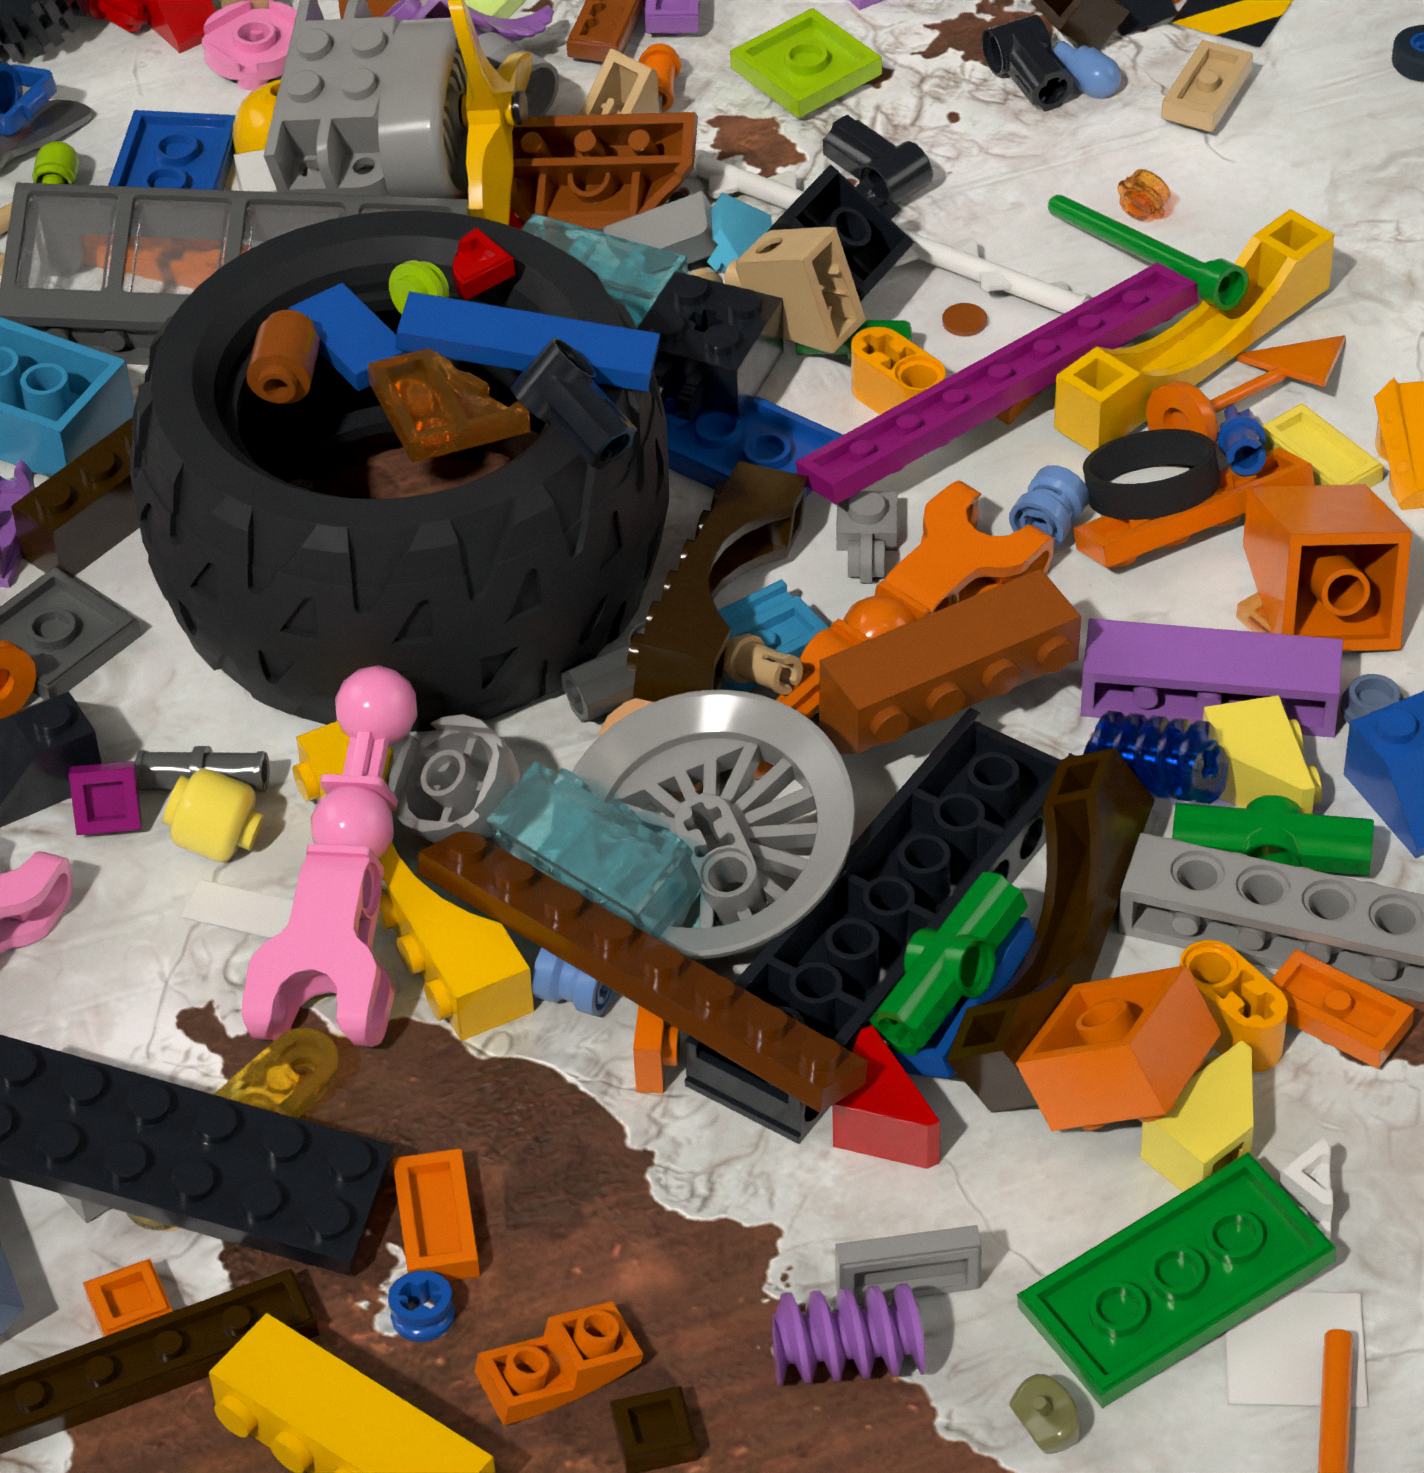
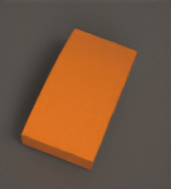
[474,1301,643,1426]

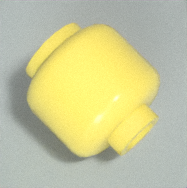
[162,768,264,863]

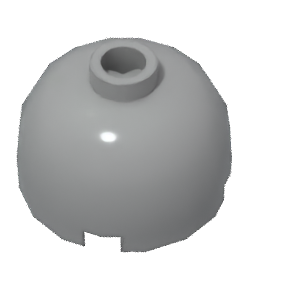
[388,714,521,844]

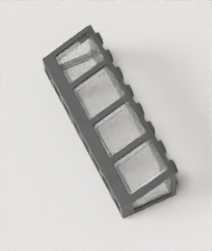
[0,182,470,365]

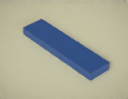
[396,291,660,392]

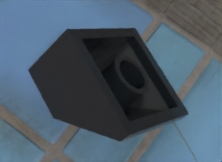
[0,692,102,828]

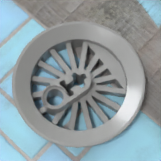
[554,690,855,959]

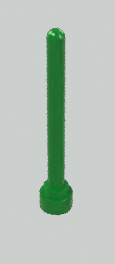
[1048,195,1249,310]

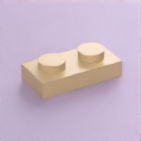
[1161,40,1253,132]

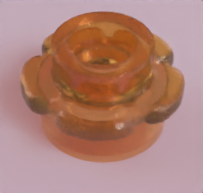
[1117,169,1171,221]

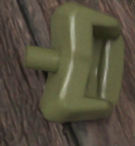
[1009,1374,1082,1454]

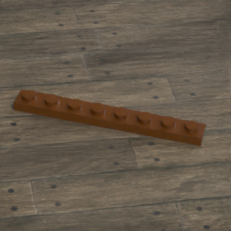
[417,831,868,1113]

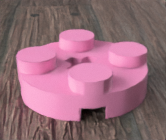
[201,1,297,90]

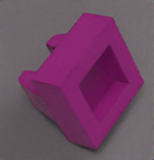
[69,761,142,835]

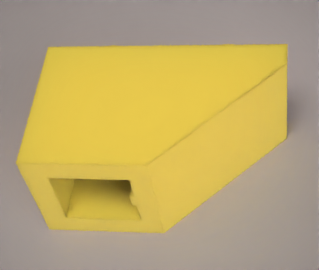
[1200,695,1322,814]
[1140,1040,1254,1192]

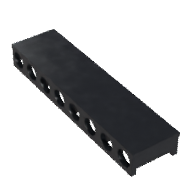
[684,708,1076,1144]

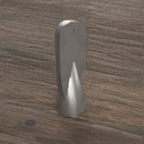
[0,99,92,172]

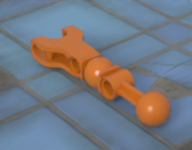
[732,480,1055,779]

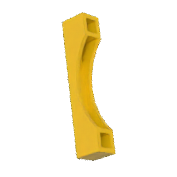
[1054,209,1335,452]
[292,721,534,1041]

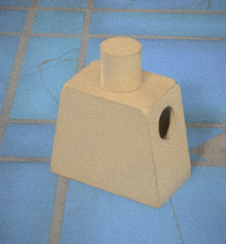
[724,227,866,353]

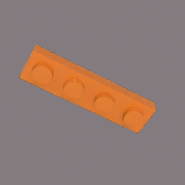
[1073,447,1315,568]

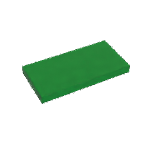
[1017,1152,1336,1409]

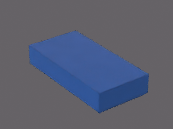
[289,283,412,391]

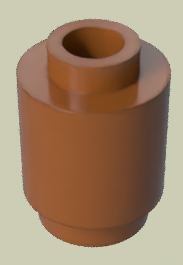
[247,310,320,404]

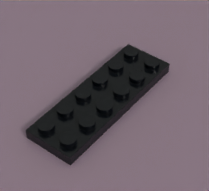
[0,1034,393,1276]

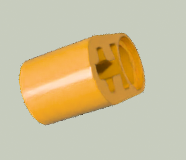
[851,327,946,415]
[1179,940,1288,1072]

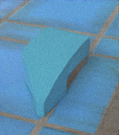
[707,193,772,273]

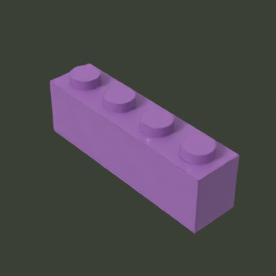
[1080,618,1343,738]

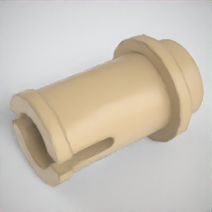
[725,633,803,695]

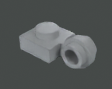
[836,491,897,583]

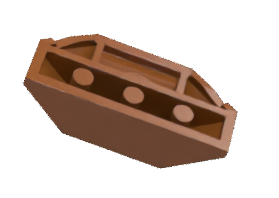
[510,112,698,233]

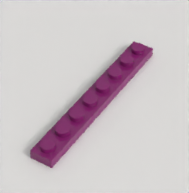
[795,262,1198,505]

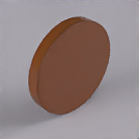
[942,303,987,337]

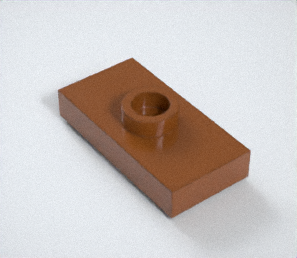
[566,0,646,62]

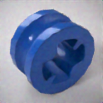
[388,1271,455,1342]

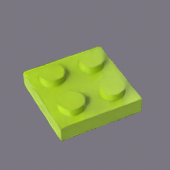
[730,8,882,118]

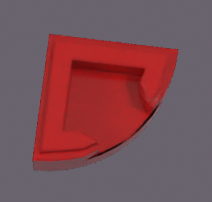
[452,228,515,301]

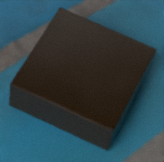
[610,1386,699,1473]

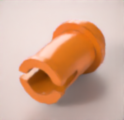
[639,43,681,112]

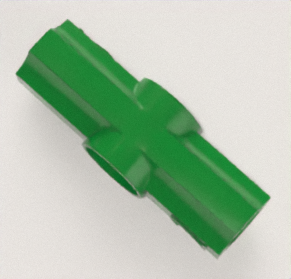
[1172,795,1374,876]
[870,871,1028,1056]

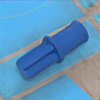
[1217,405,1266,476]

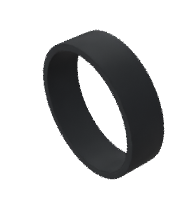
[1083,429,1220,520]

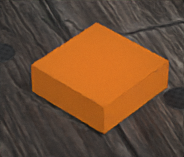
[83,1258,173,1337]

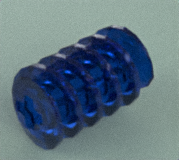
[1083,711,1229,804]

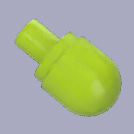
[32,141,80,184]

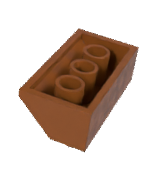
[819,568,1081,754]

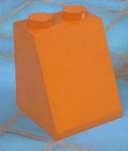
[1243,484,1412,651]

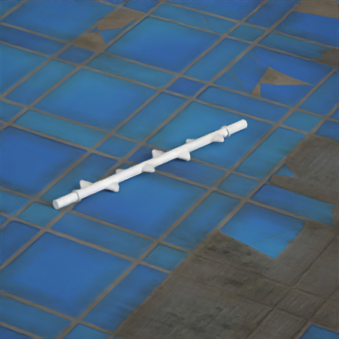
[689,150,1134,339]

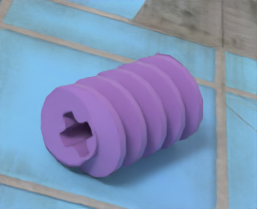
[772,1283,925,1386]

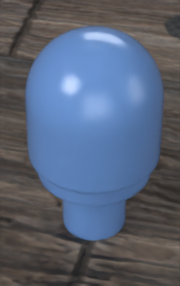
[1053,41,1121,99]

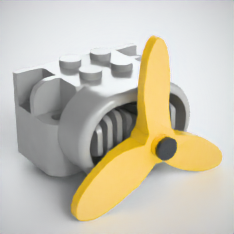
[263,0,533,225]

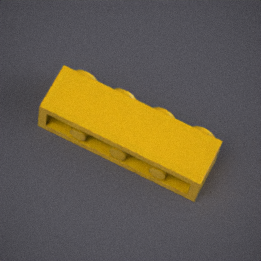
[209,1313,495,1473]

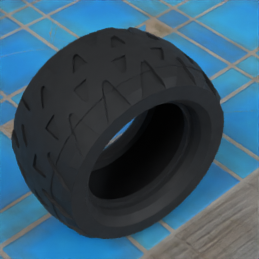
[130,211,669,732]

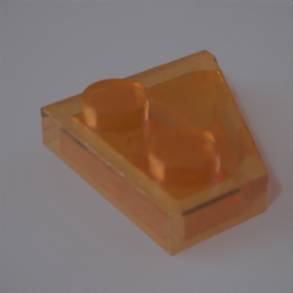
[368,348,530,463]

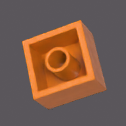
[1015,965,1221,1131]

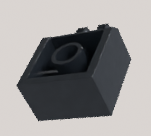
[767,164,915,302]
[637,271,784,421]

